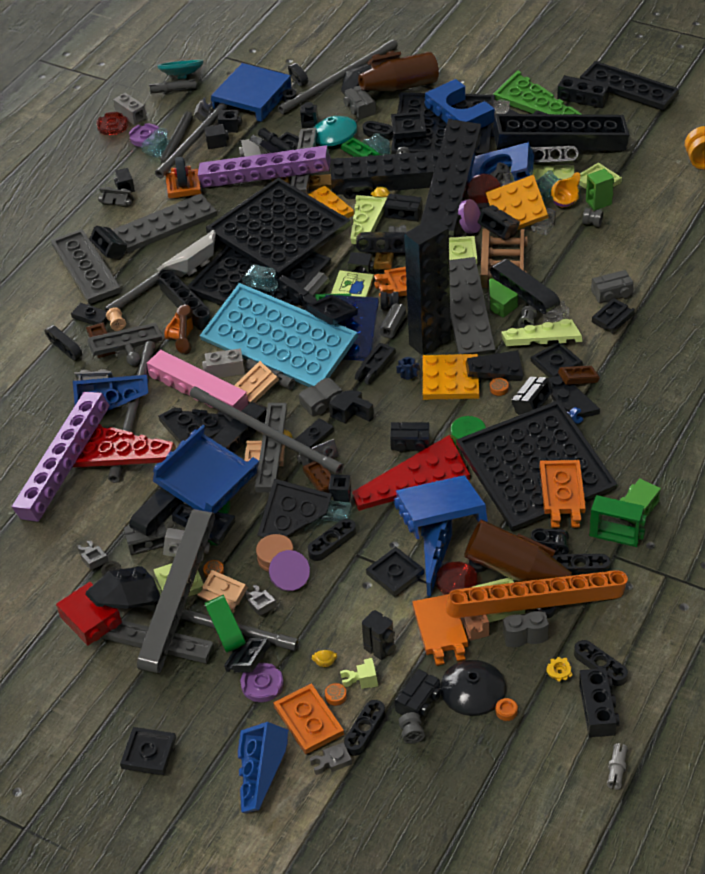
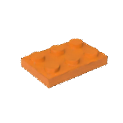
[273,683,344,755]

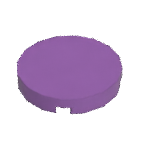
[129,123,161,147]
[458,199,481,234]
[269,550,310,591]
[240,663,284,702]

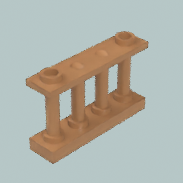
[481,229,527,288]

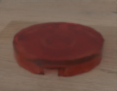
[96,112,128,135]
[467,174,501,203]
[436,561,477,595]

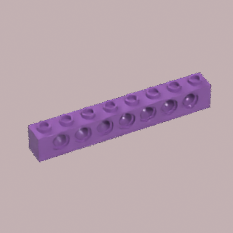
[198,145,331,188]
[12,392,110,522]

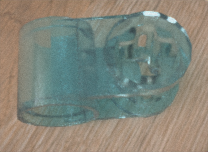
[141,128,169,157]
[362,133,391,155]
[536,170,562,200]
[242,264,278,291]

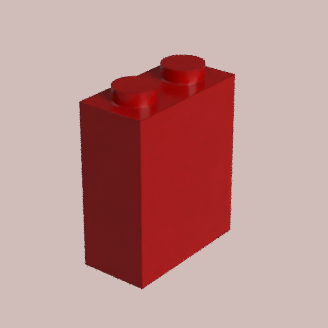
[56,582,122,646]

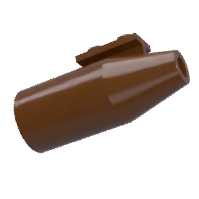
[358,51,439,92]
[464,519,572,582]

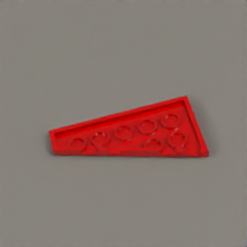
[72,424,176,468]
[352,435,470,511]

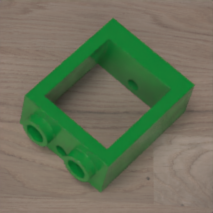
[589,495,647,547]

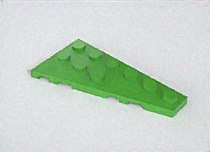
[493,70,581,114]

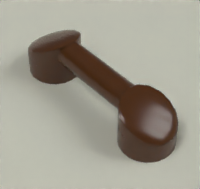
[175,305,193,354]

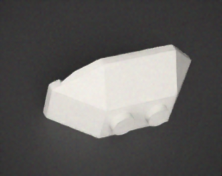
[157,230,216,277]

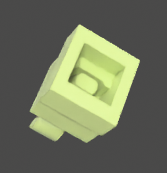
[340,658,378,689]

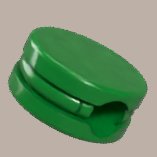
[451,416,486,450]

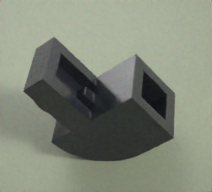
[329,390,374,424]

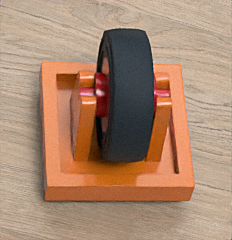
[166,157,201,199]

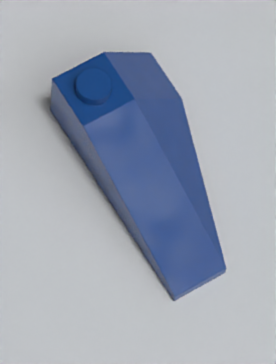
[73,375,149,412]
[421,519,452,596]
[238,722,288,814]

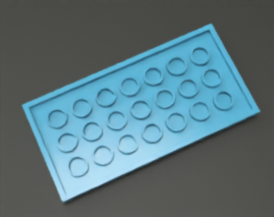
[200,283,358,387]

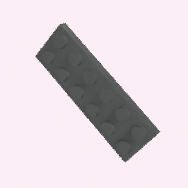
[113,194,217,253]
[51,229,121,304]
[449,257,495,355]

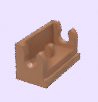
[461,615,489,641]

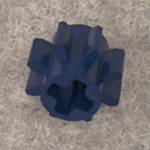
[396,357,420,380]

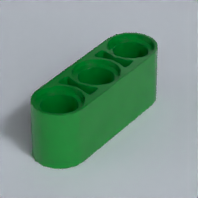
[204,595,246,653]

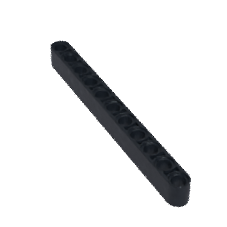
[129,402,267,536]

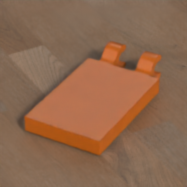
[374,267,407,298]
[539,460,586,528]
[412,594,468,666]

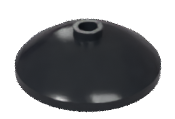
[440,660,506,716]

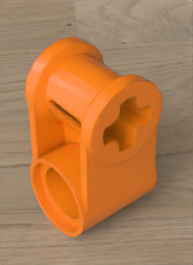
[164,312,193,340]

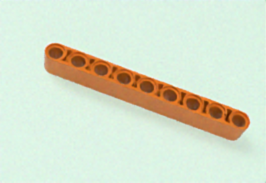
[446,570,628,618]

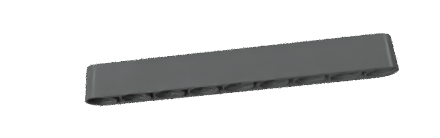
[137,509,215,673]

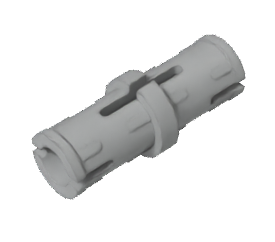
[607,743,628,790]

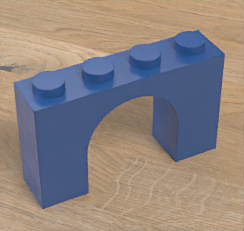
[425,79,495,128]
[467,142,534,196]

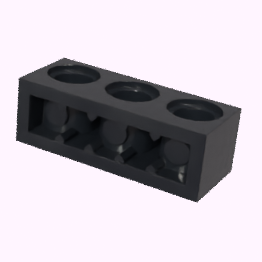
[557,75,609,108]
[579,668,620,738]

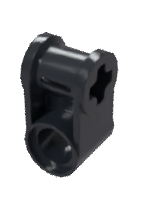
[531,528,569,555]

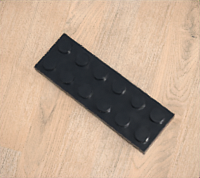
[580,61,679,110]

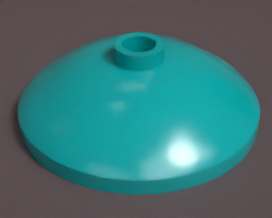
[157,60,203,79]
[313,116,358,146]

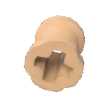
[106,308,126,331]

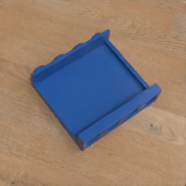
[211,63,292,122]
[153,425,259,515]
[394,475,488,539]

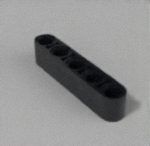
[531,146,582,165]
[356,232,406,253]
[490,259,560,314]
[158,270,211,330]

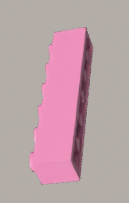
[147,350,248,411]

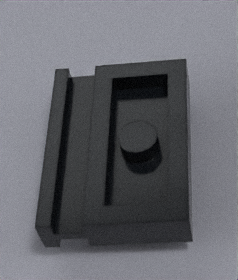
[592,298,635,334]
[224,638,270,673]

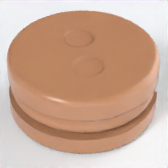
[256,534,294,572]

